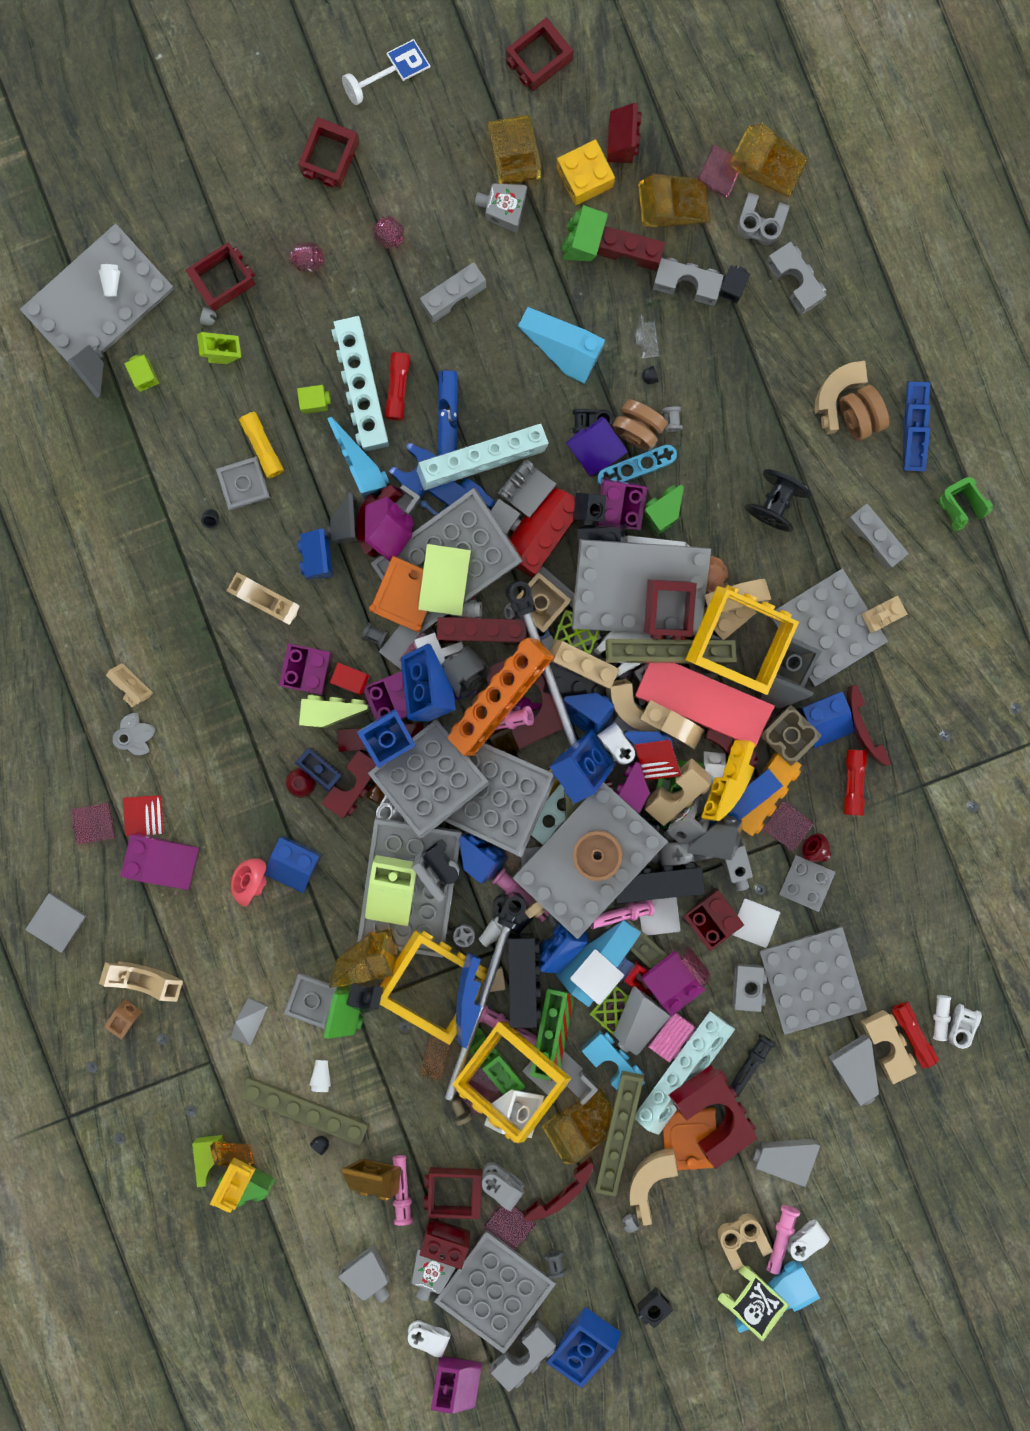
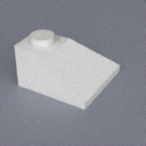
[484,1089,544,1138]

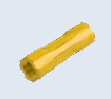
[239,412,284,479]

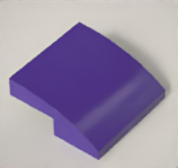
[565,417,628,476]

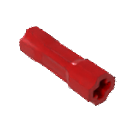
[384,352,410,421]
[844,750,867,816]
[891,1001,939,1069]

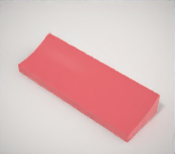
[634,663,775,748]

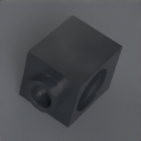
[718,265,750,303]
[573,493,606,525]
[637,1287,673,1328]

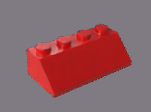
[509,488,576,579]

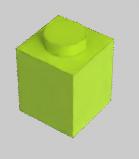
[124,355,159,392]
[297,385,331,414]

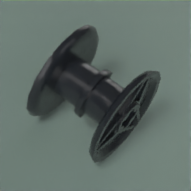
[744,469,812,532]

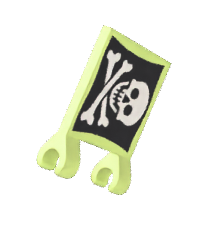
[718,1265,789,1341]

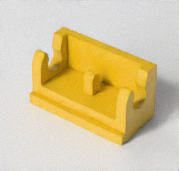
[210,1158,256,1213]

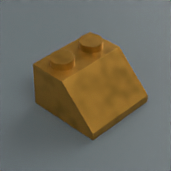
[342,1159,401,1200]

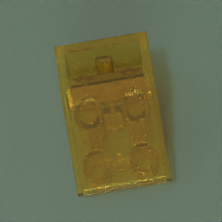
[487,115,541,184]
[730,122,808,197]
[638,174,710,227]
[329,928,399,988]
[542,1088,613,1164]

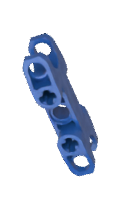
[389,443,496,512]

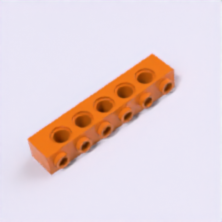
[447,638,555,756]

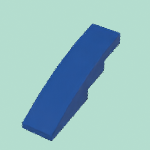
[903,381,931,471]
[708,769,783,826]
[456,952,482,1049]

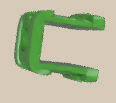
[939,477,993,532]

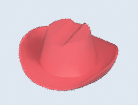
[231,858,266,907]

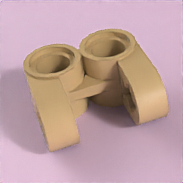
[717,1213,773,1271]

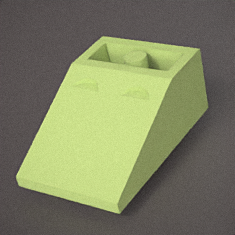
[299,695,371,728]
[365,855,417,926]

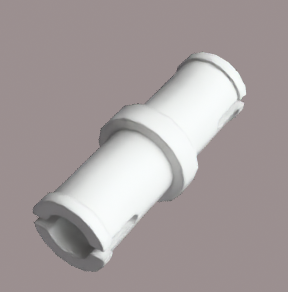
[933,995,951,1041]

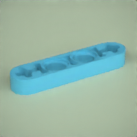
[597,444,677,486]

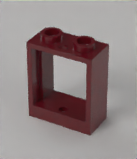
[505,17,573,92]
[298,117,359,188]
[185,242,256,311]
[644,579,697,640]
[424,1167,482,1219]
[419,1218,470,1270]

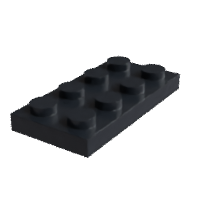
[543,657,635,696]

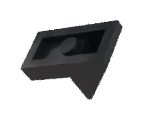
[347,984,383,1013]

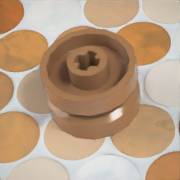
[839,385,890,441]
[611,399,668,451]
[572,830,623,881]

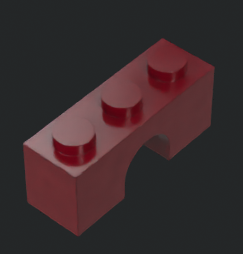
[597,226,665,271]
[321,750,376,818]

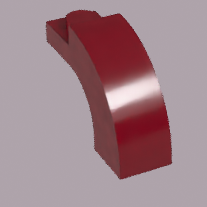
[357,484,404,557]

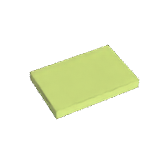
[418,544,471,616]

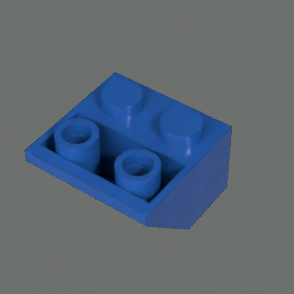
[459,833,509,884]
[539,923,588,974]

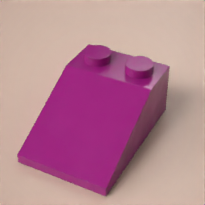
[120,833,200,890]

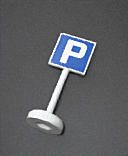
[342,39,430,105]

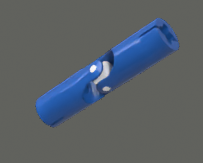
[438,371,458,456]

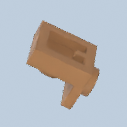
[104,1000,142,1040]

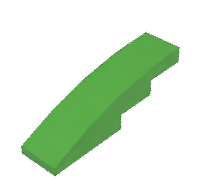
[469,1025,525,1095]

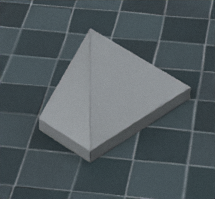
[231,998,268,1046]

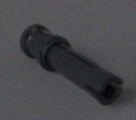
[730,1033,776,1097]

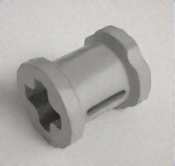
[662,406,683,432]

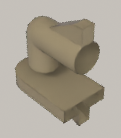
[452,1092,472,1126]

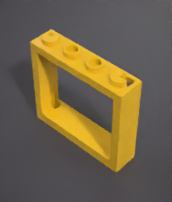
[685,585,799,695]
[380,930,488,1045]
[452,1021,572,1143]

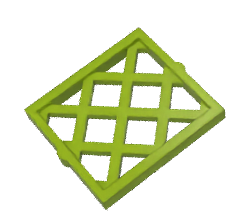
[553,610,599,655]
[589,985,629,1036]

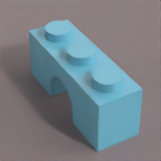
[581,1030,645,1090]

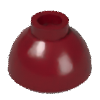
[286,768,316,798]
[802,833,831,862]

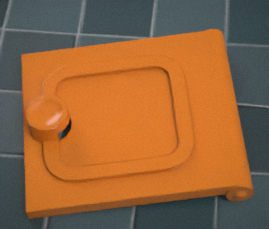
[369,556,427,633]
[663,1107,716,1170]

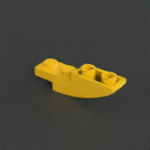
[701,740,755,821]

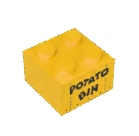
[556,139,615,206]

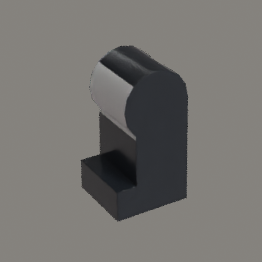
[422,839,459,884]

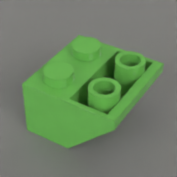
[561,205,608,261]
[643,484,684,536]
[218,1163,275,1207]

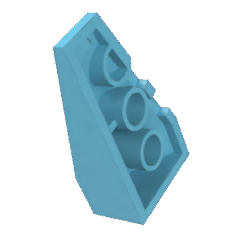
[518,307,605,384]
[327,417,390,499]
[555,920,641,1007]
[734,1261,820,1333]

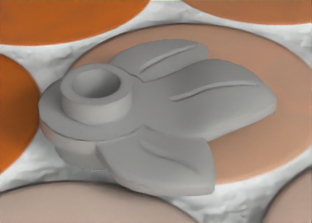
[113,713,156,756]

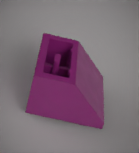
[595,478,648,530]
[279,643,333,696]
[364,671,407,720]
[615,762,650,813]
[431,1356,482,1414]

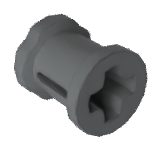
[361,622,389,649]
[543,1250,567,1279]

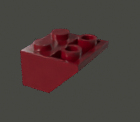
[607,103,642,163]
[683,888,744,951]

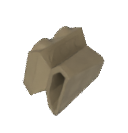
[760,705,822,766]

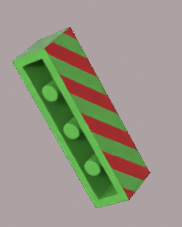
[530,988,575,1081]

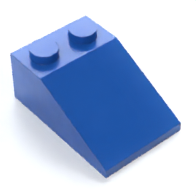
[401,644,456,722]
[550,729,616,804]
[546,1307,621,1388]

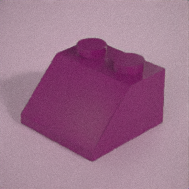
[365,497,413,562]
[641,951,705,1016]

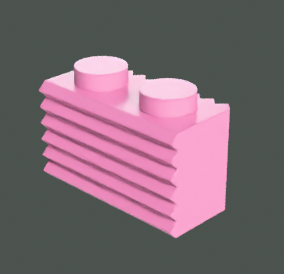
[647,1013,695,1063]

